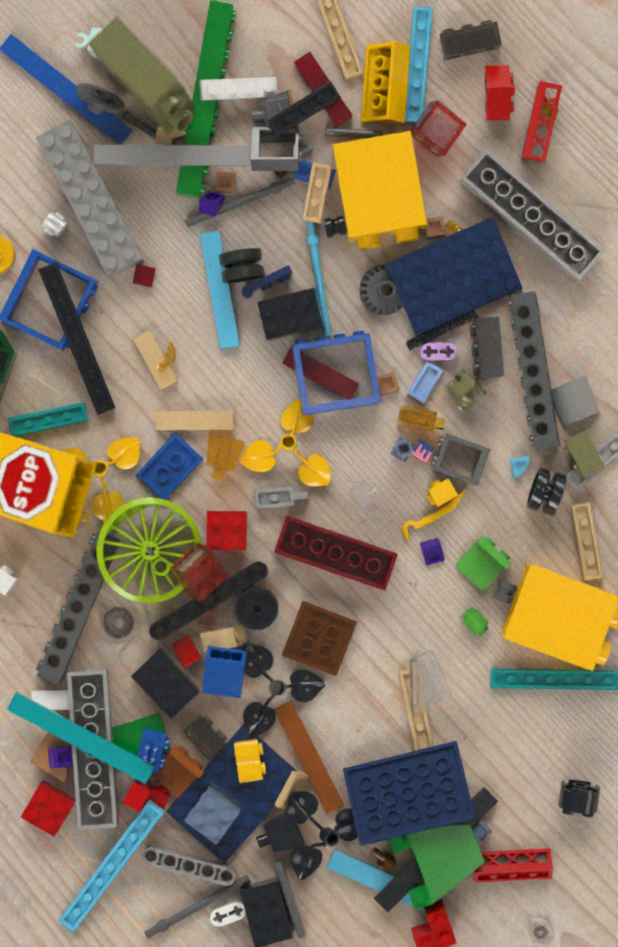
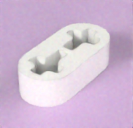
[210,901,246,927]

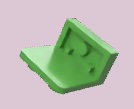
[456,537,511,590]

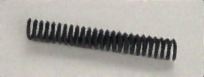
[406,309,479,350]

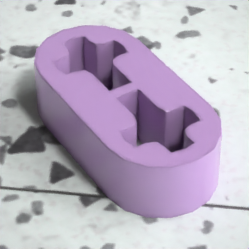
[420,343,457,361]

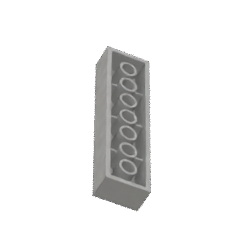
[36,119,144,278]
[459,148,605,283]
[67,668,119,830]

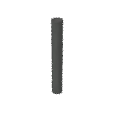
[122,112,175,145]
[325,128,383,138]

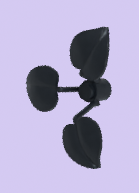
[242,643,325,736]
[287,791,358,880]

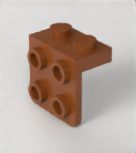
[152,744,205,798]

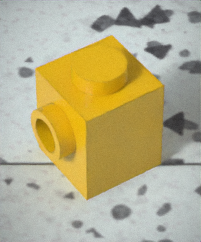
[426,478,458,507]

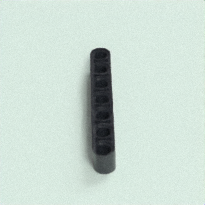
[149,561,269,640]

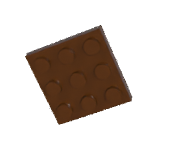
[282,601,357,676]

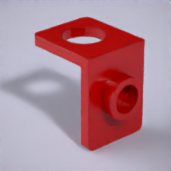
[172,635,202,668]

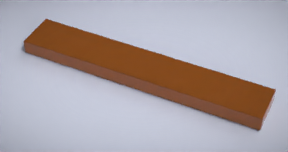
[274,700,344,814]

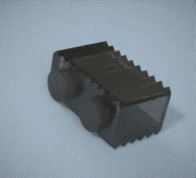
[183,714,227,760]

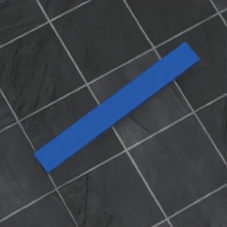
[0,34,133,145]

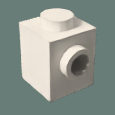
[0,565,19,595]

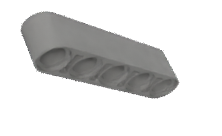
[142,845,236,886]

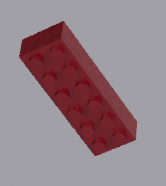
[274,515,398,591]

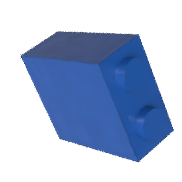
[202,646,247,698]

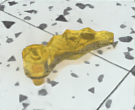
[157,342,176,372]

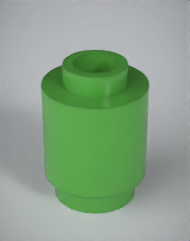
[461,607,489,636]

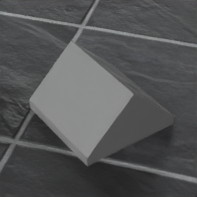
[552,376,600,427]

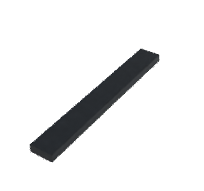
[38,262,116,415]
[374,787,498,913]

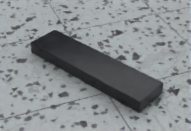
[266,81,341,138]

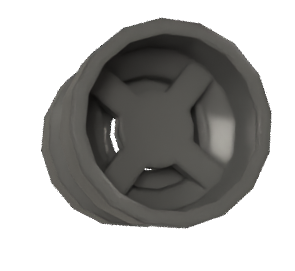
[493,579,517,604]

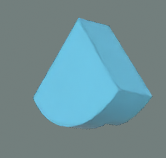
[510,456,530,478]

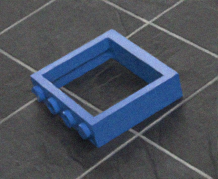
[0,249,99,351]
[291,331,381,416]

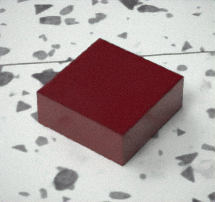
[133,264,156,288]

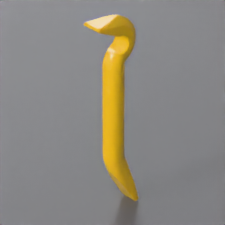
[402,488,466,542]

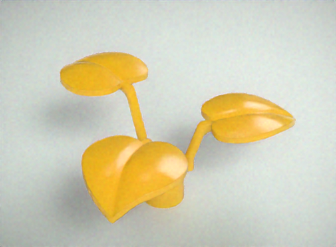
[240,399,331,487]
[63,437,140,522]

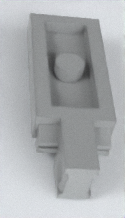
[254,487,309,509]

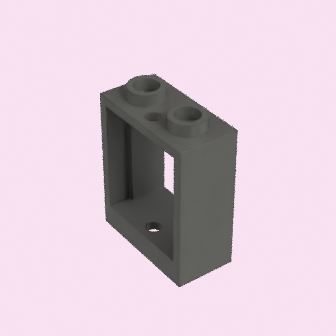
[251,127,303,171]
[431,433,491,486]

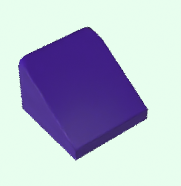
[199,190,226,217]
[420,538,445,566]
[48,746,73,769]

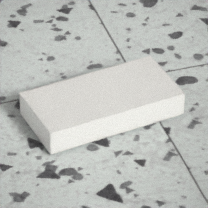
[32,690,69,710]

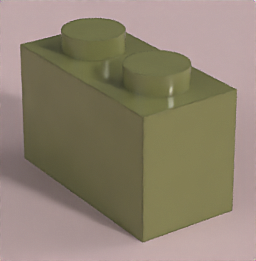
[564,430,605,479]

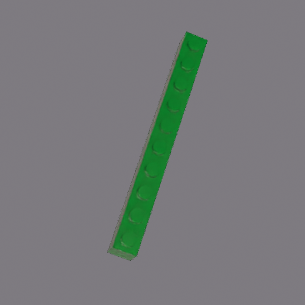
[176,0,237,199]

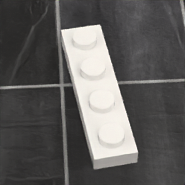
[200,77,278,101]

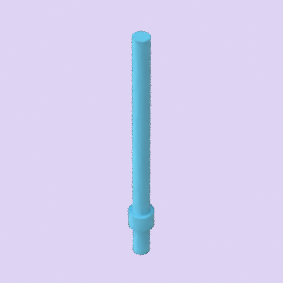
[306,221,331,337]

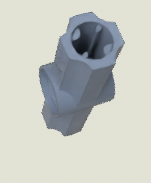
[390,437,415,462]

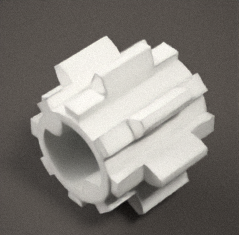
[42,212,68,237]

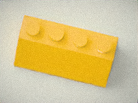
[361,41,410,125]

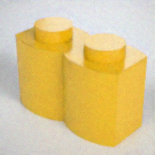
[234,739,266,783]

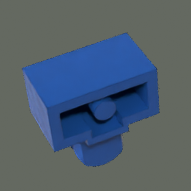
[137,728,170,773]

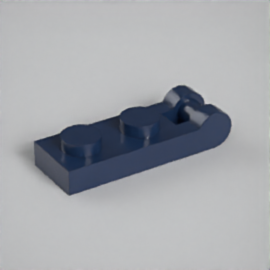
[241,265,292,299]

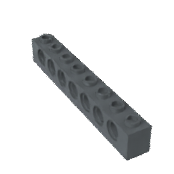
[508,291,560,450]
[36,531,121,685]

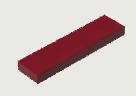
[294,52,353,127]
[282,347,359,400]

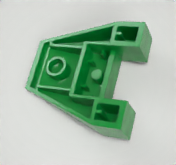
[389,824,485,910]

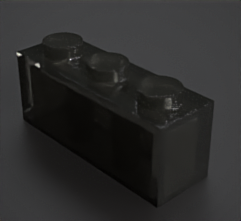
[439,20,502,61]

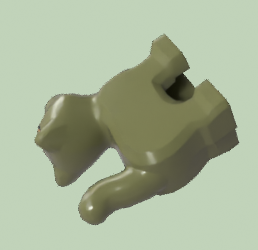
[445,368,487,410]

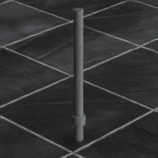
[185,177,295,228]
[144,875,250,939]

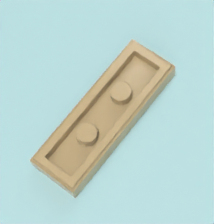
[302,162,332,224]
[133,330,178,391]

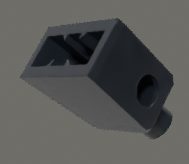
[256,810,305,852]

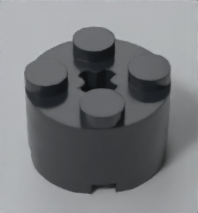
[558,779,600,817]

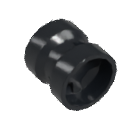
[324,215,347,238]

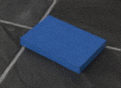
[136,433,204,500]

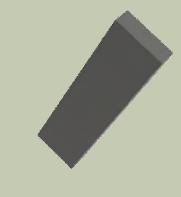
[274,858,306,938]

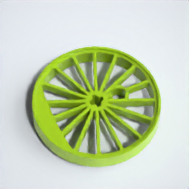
[96,498,202,603]

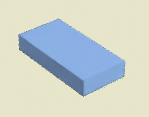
[407,361,444,404]

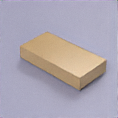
[274,771,308,809]

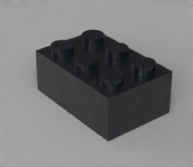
[257,288,326,341]
[470,317,504,380]
[131,648,201,719]
[240,877,293,947]

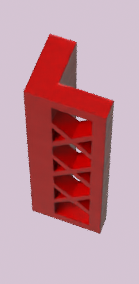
[521,81,562,163]
[473,848,553,883]

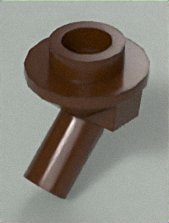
[370,847,396,872]

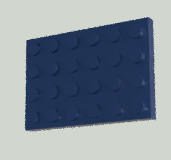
[385,216,523,336]
[166,724,297,864]
[343,741,476,846]

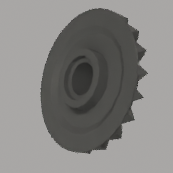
[76,83,125,115]
[359,264,403,315]

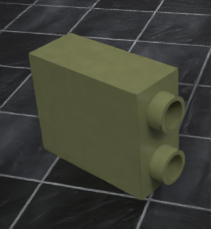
[88,16,197,135]

